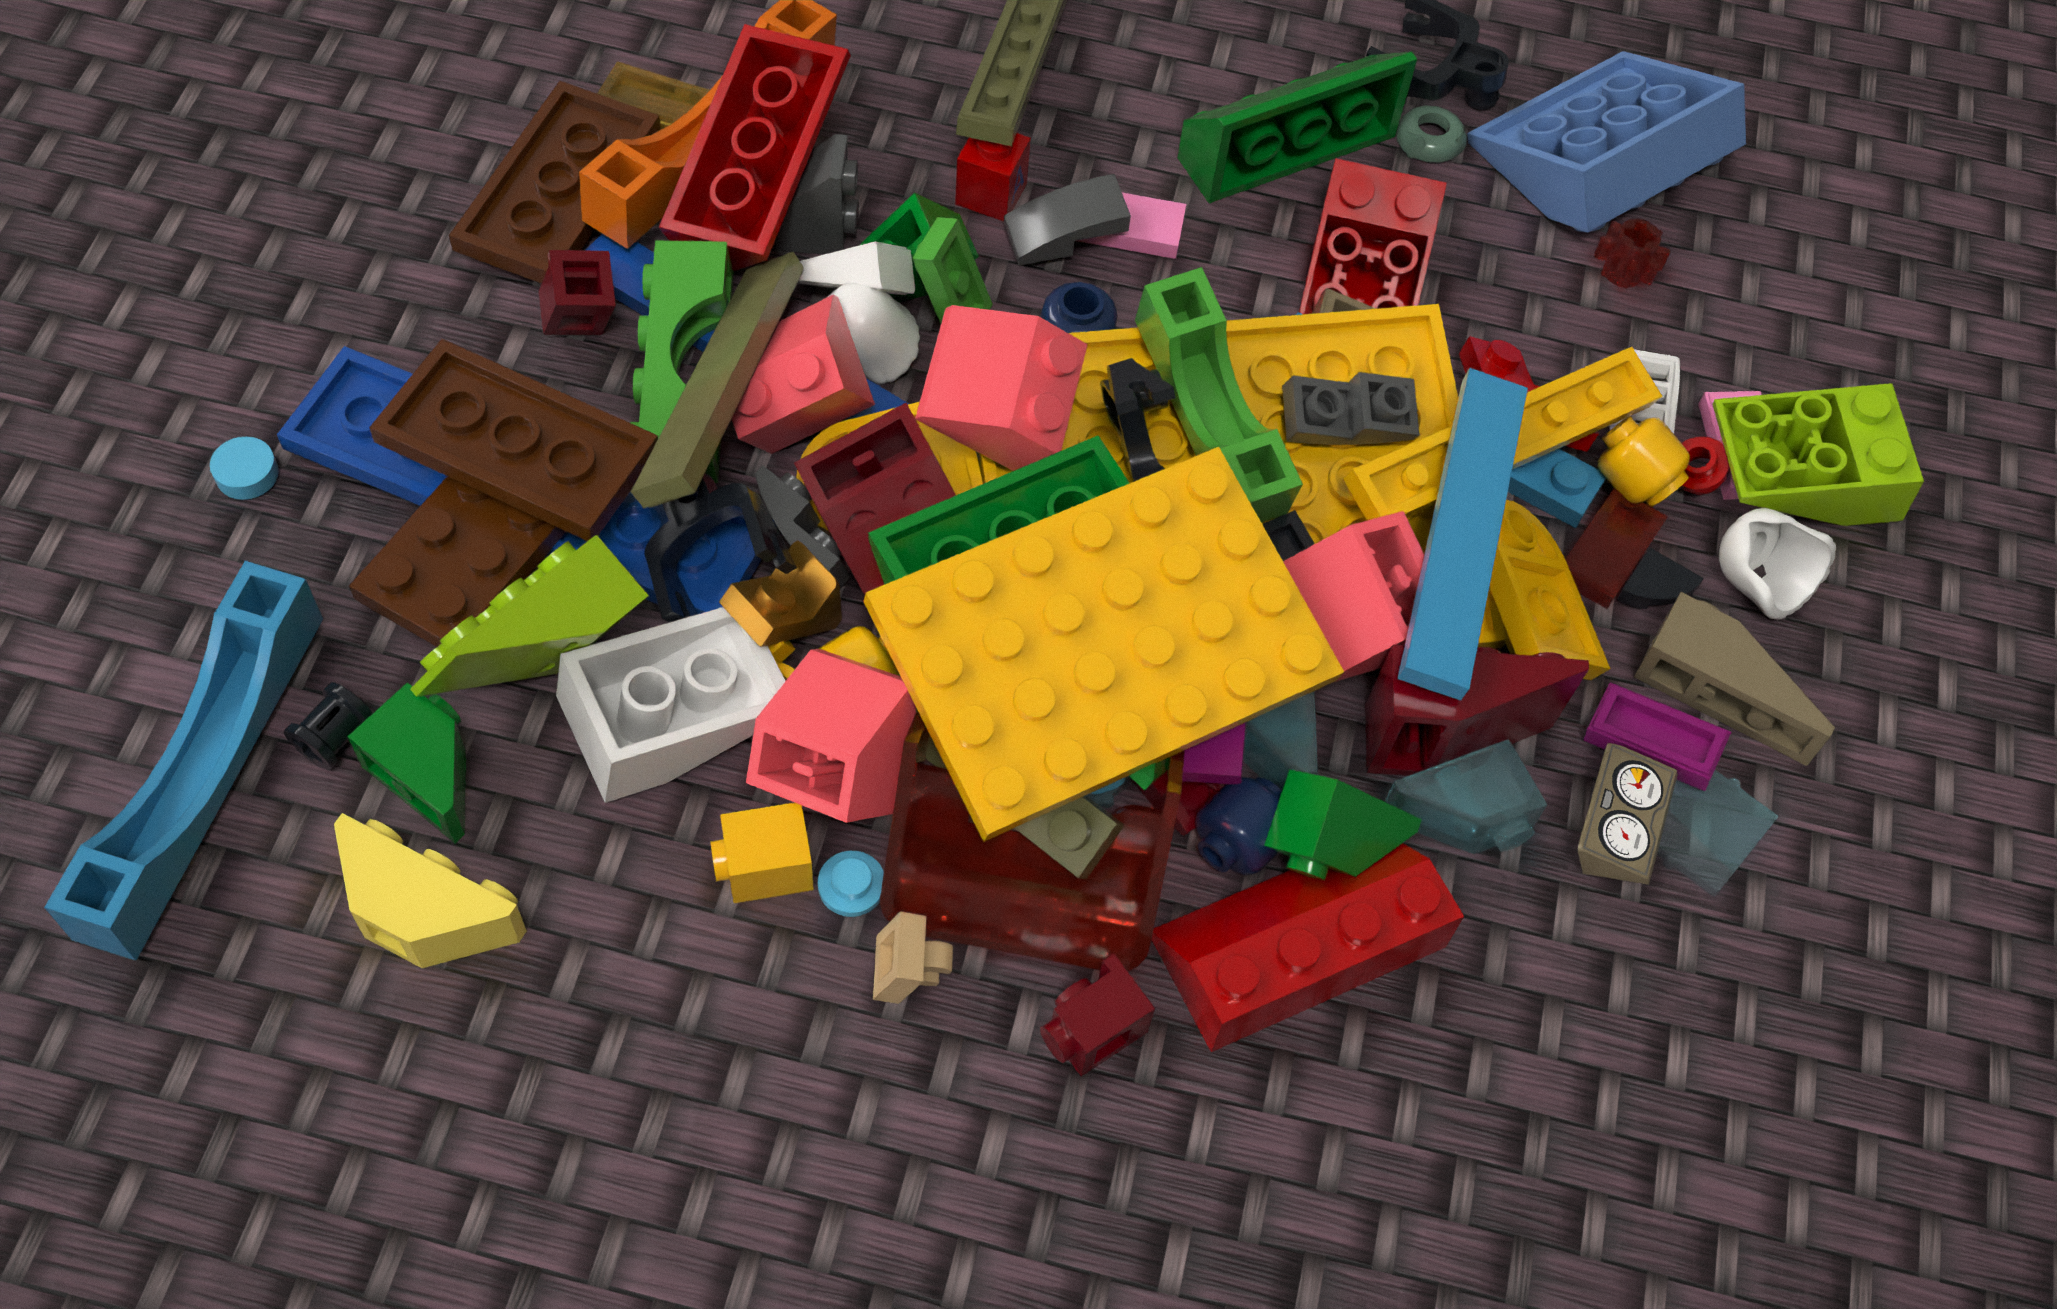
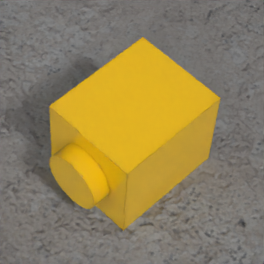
[710,803,814,903]

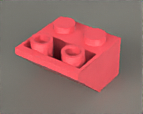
[1283,511,1424,682]
[746,649,916,823]

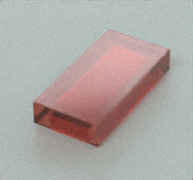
[1565,488,1668,609]

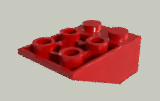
[1299,158,1447,314]

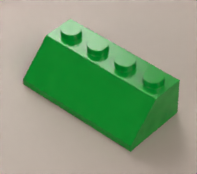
[1177,52,1417,203]
[868,435,1129,585]

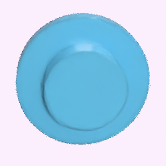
[818,850,885,917]

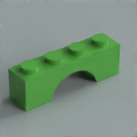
[630,240,734,483]
[1135,267,1303,523]

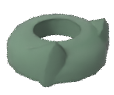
[1396,105,1467,163]

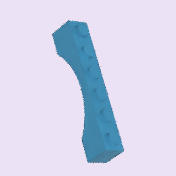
[44,561,323,961]

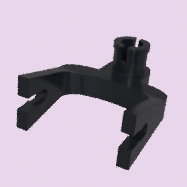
[1366,0,1509,110]
[1100,358,1175,482]
[644,473,797,622]

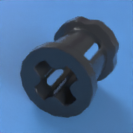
[284,682,373,771]

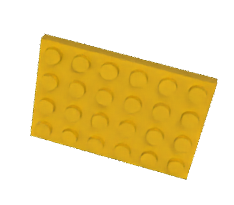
[864,447,1344,842]

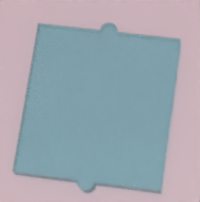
[1657,770,1779,897]

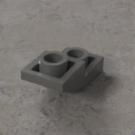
[1004,174,1131,266]
[1282,372,1420,445]
[755,465,850,589]

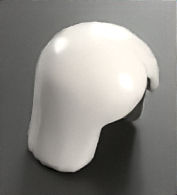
[828,283,920,385]
[1719,507,1836,620]

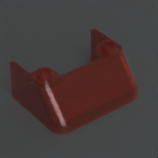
[880,710,1185,971]

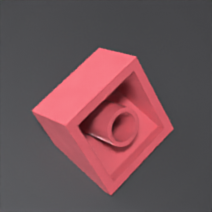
[731,294,875,454]
[915,305,1088,471]

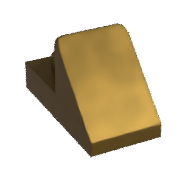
[719,540,842,647]

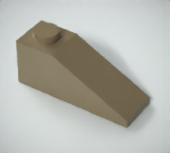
[1634,592,1835,766]

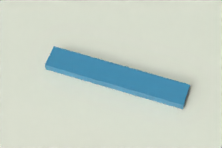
[1398,368,1528,700]

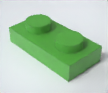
[912,217,993,323]

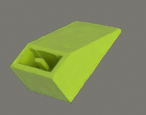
[1713,383,1924,526]
[410,535,649,697]

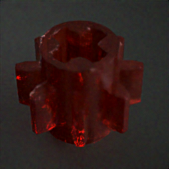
[1593,218,1670,289]

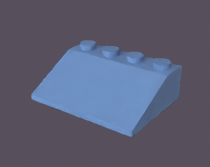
[1467,51,1746,233]

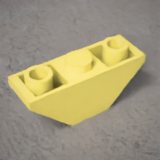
[334,813,527,968]

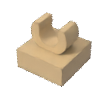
[873,911,953,1004]

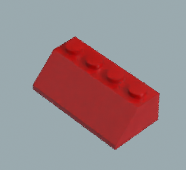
[659,24,851,271]
[1149,843,1464,1052]

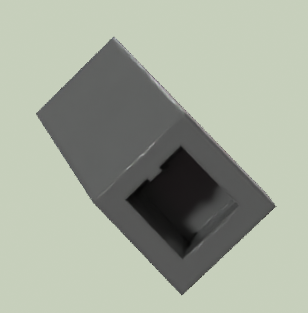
[775,134,859,255]

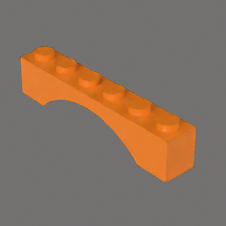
[579,0,837,249]

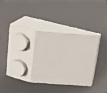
[556,607,785,803]

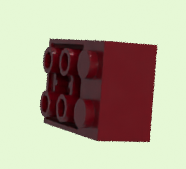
[794,403,956,595]
[1365,645,1589,778]

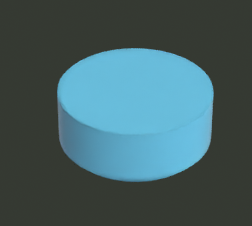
[210,436,279,500]

